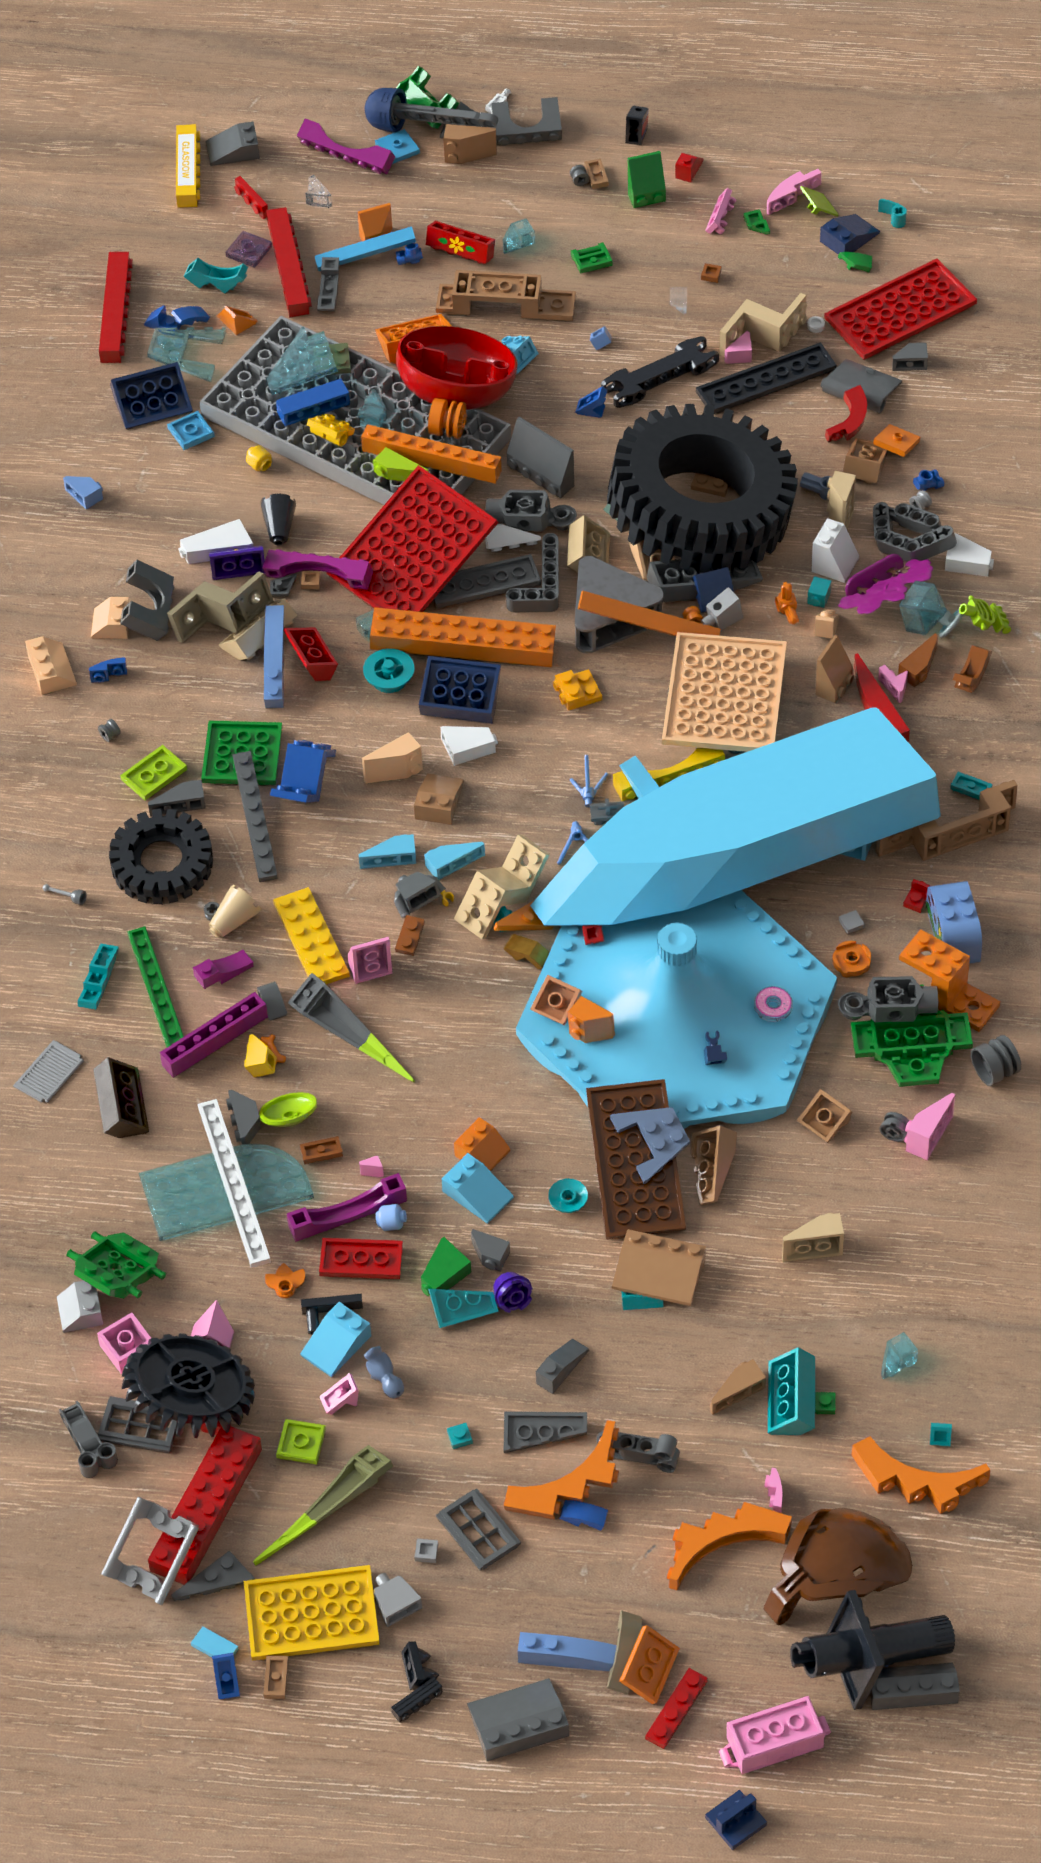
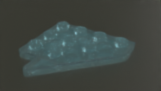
[266,327,338,395]

